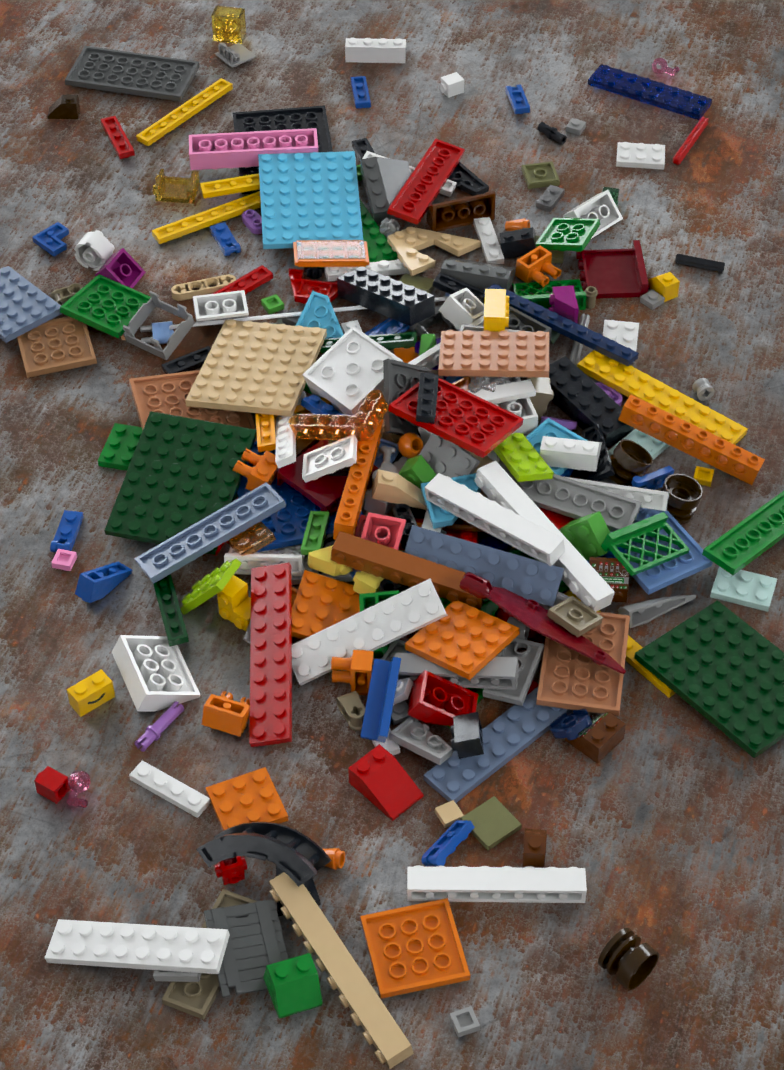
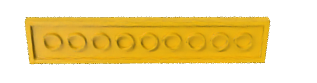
[577,350,748,445]

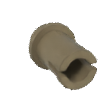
[584,286,598,309]

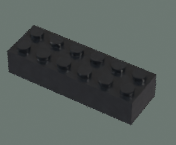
[337,267,435,326]
[549,356,633,448]

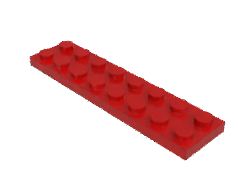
[387,139,465,225]

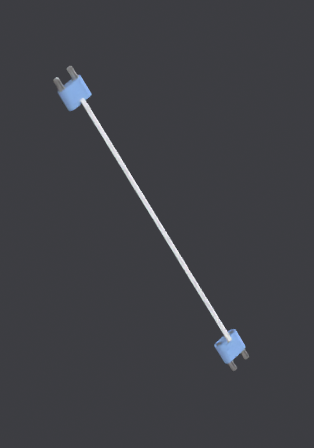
[140,293,451,344]

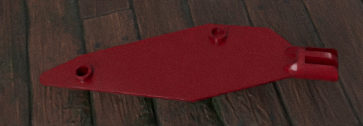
[459,572,626,674]

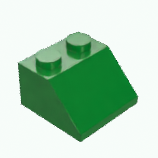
[263,953,323,1019]

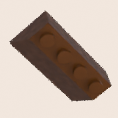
[426,191,496,232]

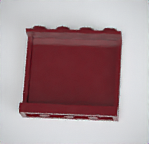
[576,240,649,299]
[277,436,379,516]

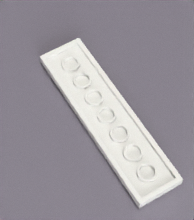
[292,579,448,686]
[45,919,230,974]

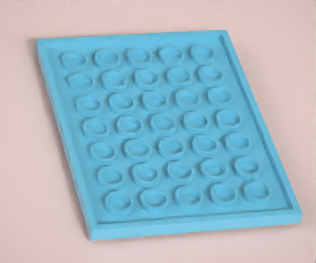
[258,151,363,249]

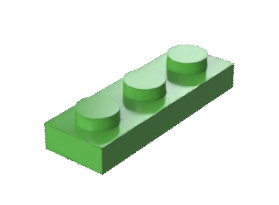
[300,511,330,555]

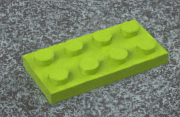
[494,433,554,482]
[180,558,242,615]

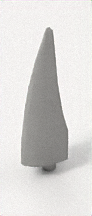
[618,595,696,628]

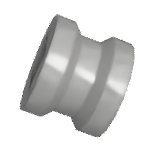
[692,378,714,401]

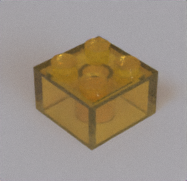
[211,6,246,44]

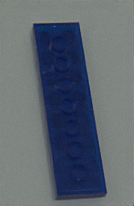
[588,64,712,120]

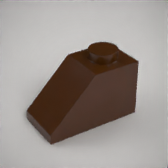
[522,828,547,868]

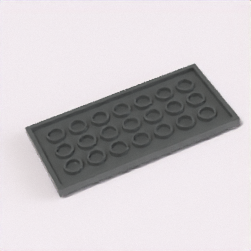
[65,46,200,101]

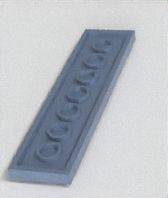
[135,482,286,584]
[405,525,565,607]
[424,686,572,803]

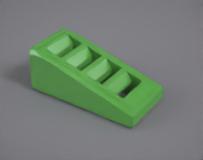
[419,334,437,356]

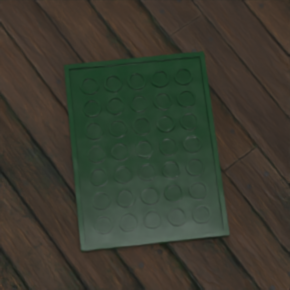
[104,411,257,555]
[634,600,784,758]

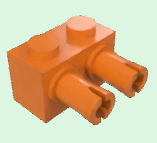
[515,245,562,287]
[233,448,280,491]
[331,650,374,696]
[202,691,250,737]

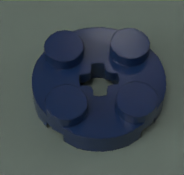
[550,708,593,740]

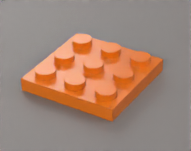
[206,767,288,831]

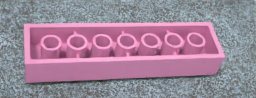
[189,128,318,170]

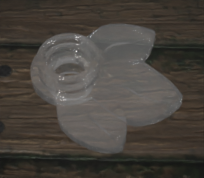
[468,376,504,393]

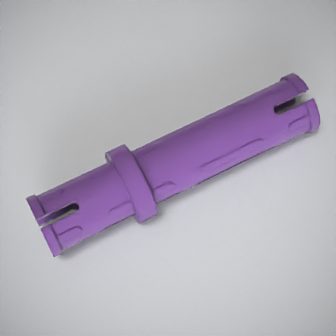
[135,701,184,752]

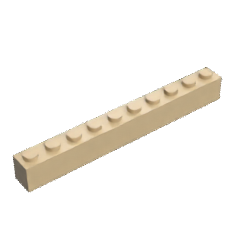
[269,872,414,1069]

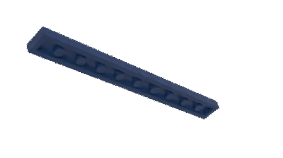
[483,284,639,366]

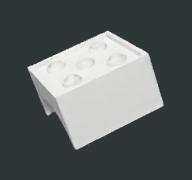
[302,326,403,431]

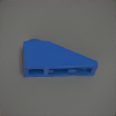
[75,561,133,603]

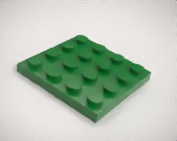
[60,274,151,338]

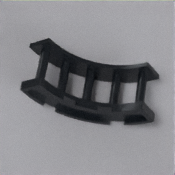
[196,822,332,887]

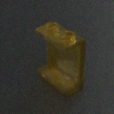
[153,169,200,204]

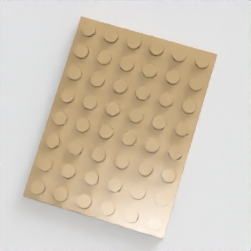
[185,319,327,417]

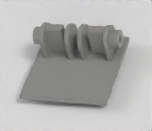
[215,43,256,68]

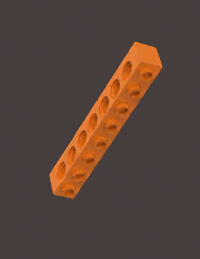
[618,394,765,485]
[333,416,384,539]

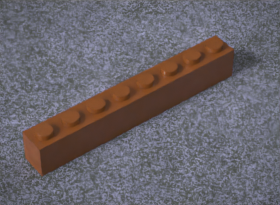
[331,531,490,610]

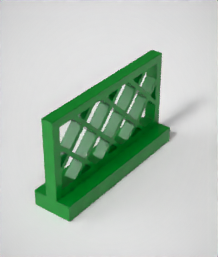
[512,279,586,310]
[601,512,690,576]

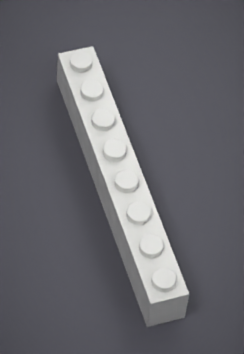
[424,473,565,567]
[407,865,587,903]

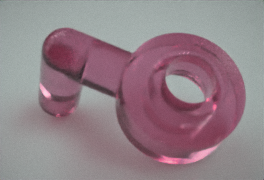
[651,58,680,75]
[67,770,90,808]

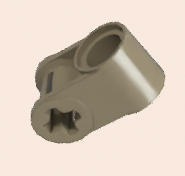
[51,283,83,305]
[336,691,365,731]

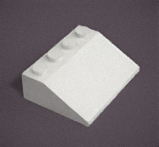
[112,635,200,712]

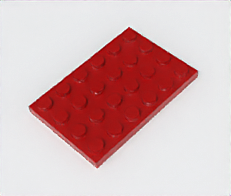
[388,378,524,458]

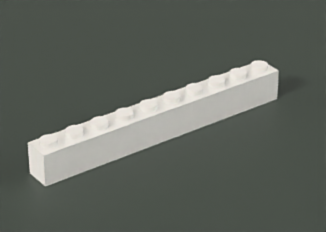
[474,461,615,612]

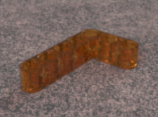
[288,389,388,441]

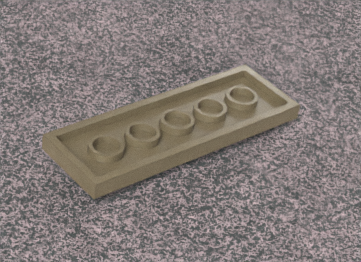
[162,889,257,1020]

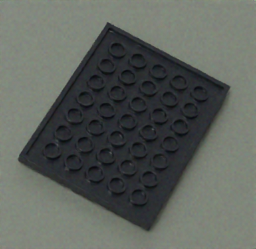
[233,105,333,194]

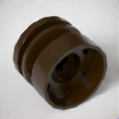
[609,439,653,486]
[661,474,703,524]
[598,927,659,991]

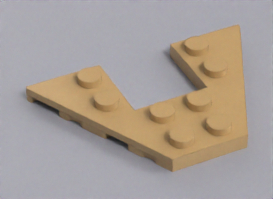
[387,227,481,277]

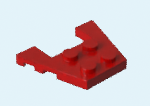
[289,268,338,304]

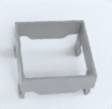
[123,291,195,360]

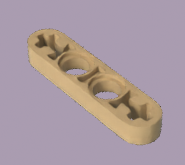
[171,274,236,301]

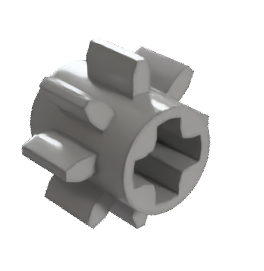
[379,218,400,238]

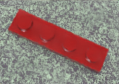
[100,116,135,159]
[213,265,273,295]

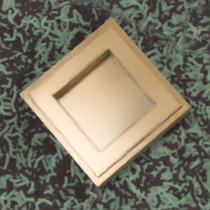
[435,800,464,828]

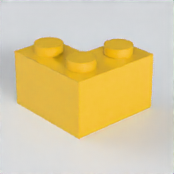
[217,575,251,631]

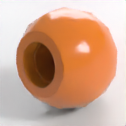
[398,432,424,458]

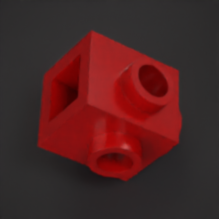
[214,856,247,885]

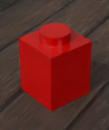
[34,766,70,804]

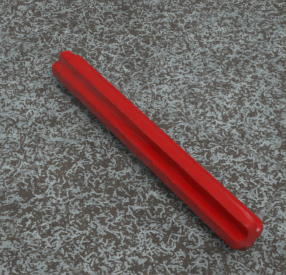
[672,117,709,165]

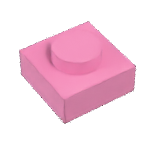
[51,549,77,571]

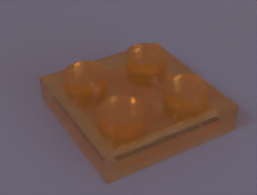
[226,522,276,556]

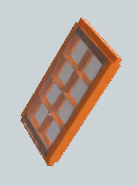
[293,240,369,267]

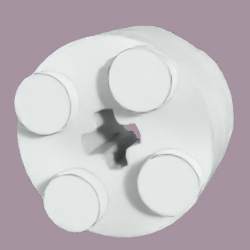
[74,230,115,271]

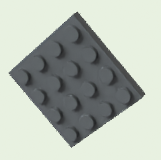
[383,359,444,437]

